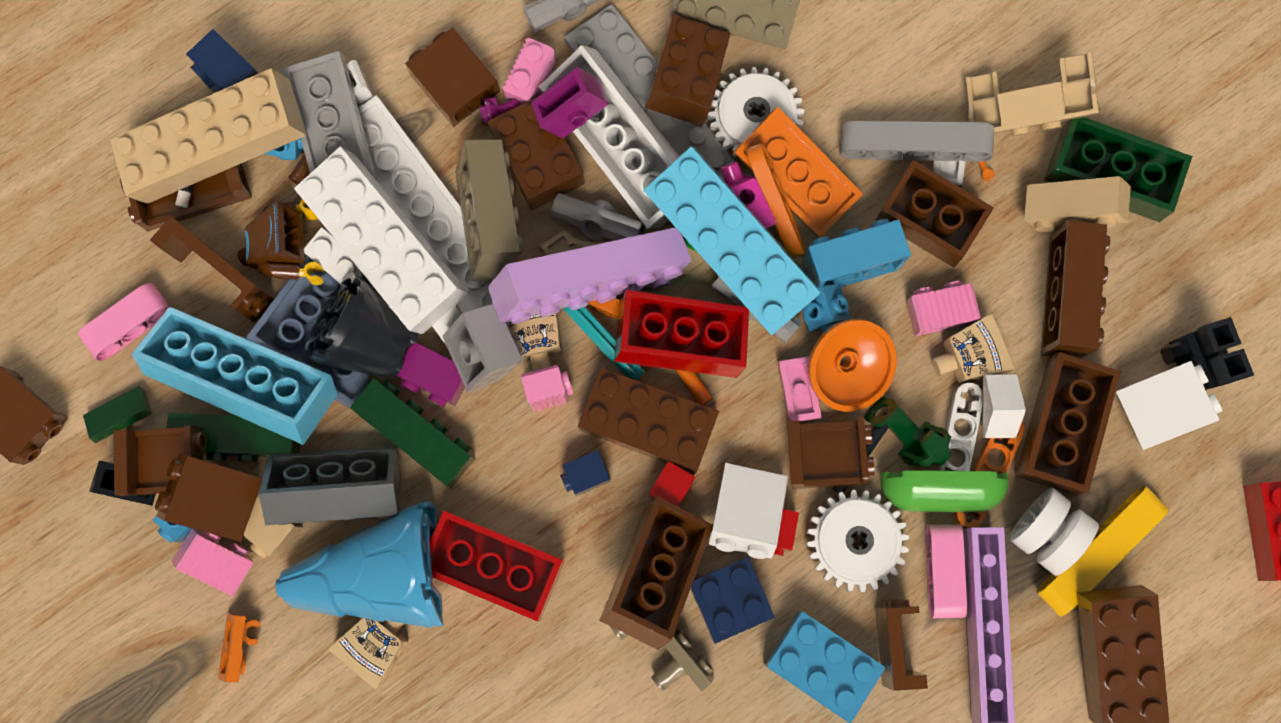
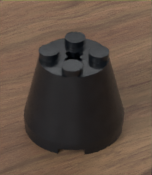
[306,273,419,378]

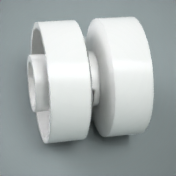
[1009,488,1099,576]

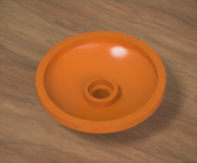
[808,319,897,412]

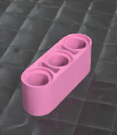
[78,283,170,361]
[925,524,967,618]

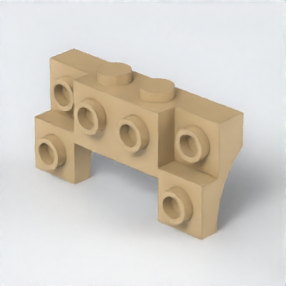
[966,52,1100,136]

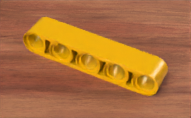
[1036,485,1169,617]

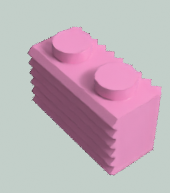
[502,38,556,105]
[906,281,981,337]
[521,365,573,412]
[172,528,254,596]

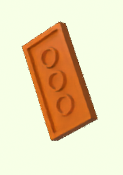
[733,107,863,238]

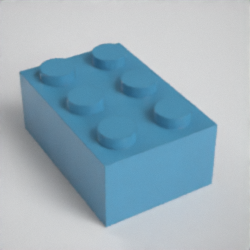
[801,219,911,288]
[763,611,886,723]

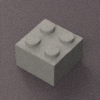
[442,304,523,393]

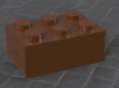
[644,14,731,127]
[487,96,585,211]
[875,160,994,268]

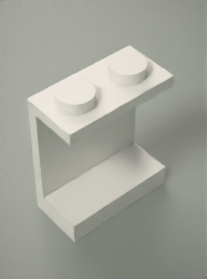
[1116,361,1222,450]
[709,463,788,559]

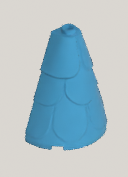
[275,501,444,628]

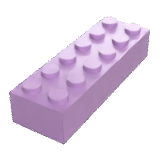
[488,227,692,324]

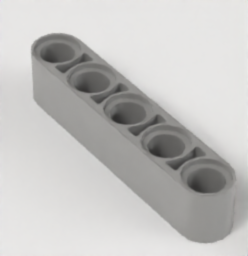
[840,121,994,162]

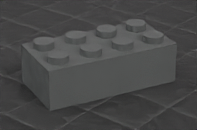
[259,446,401,525]

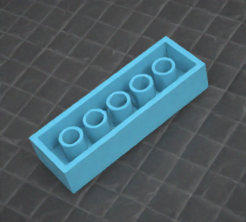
[643,146,821,336]
[131,307,338,445]

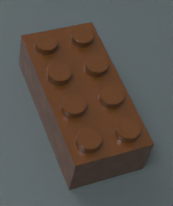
[1041,220,1110,358]
[1015,352,1121,496]
[578,367,719,474]
[599,496,713,650]
[1077,585,1169,723]

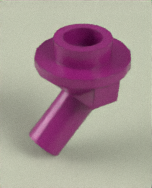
[479,98,520,124]

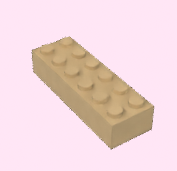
[110,68,307,204]

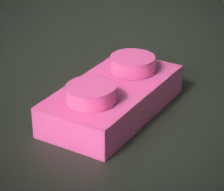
[778,356,822,422]

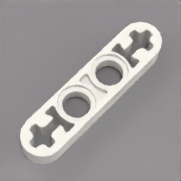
[937,383,983,471]

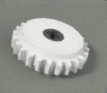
[708,67,804,158]
[806,490,909,592]

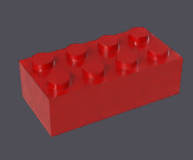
[614,290,749,378]
[430,510,565,622]

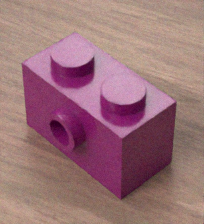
[531,67,609,139]

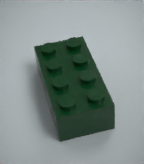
[1044,117,1193,223]

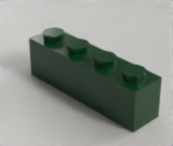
[350,379,475,489]
[166,413,300,463]

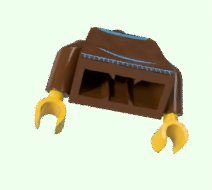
[237,199,324,285]

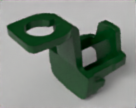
[864,397,952,467]

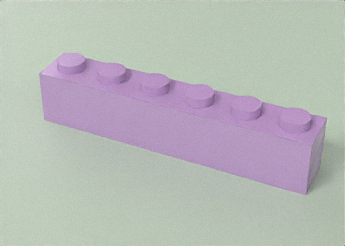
[962,527,1015,723]

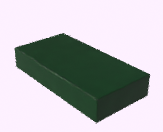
[83,386,152,443]

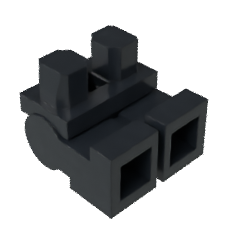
[1160,317,1255,390]

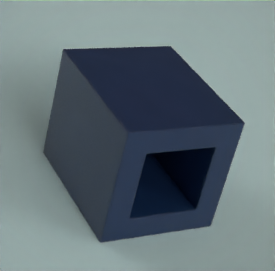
[560,450,611,497]

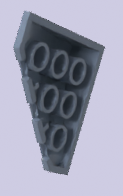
[246,255,370,408]

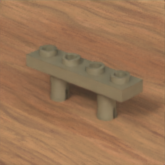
[610,626,714,691]

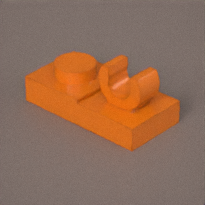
[218,613,261,683]

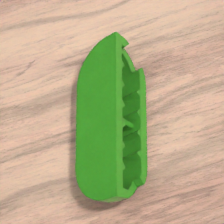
[880,471,1009,513]

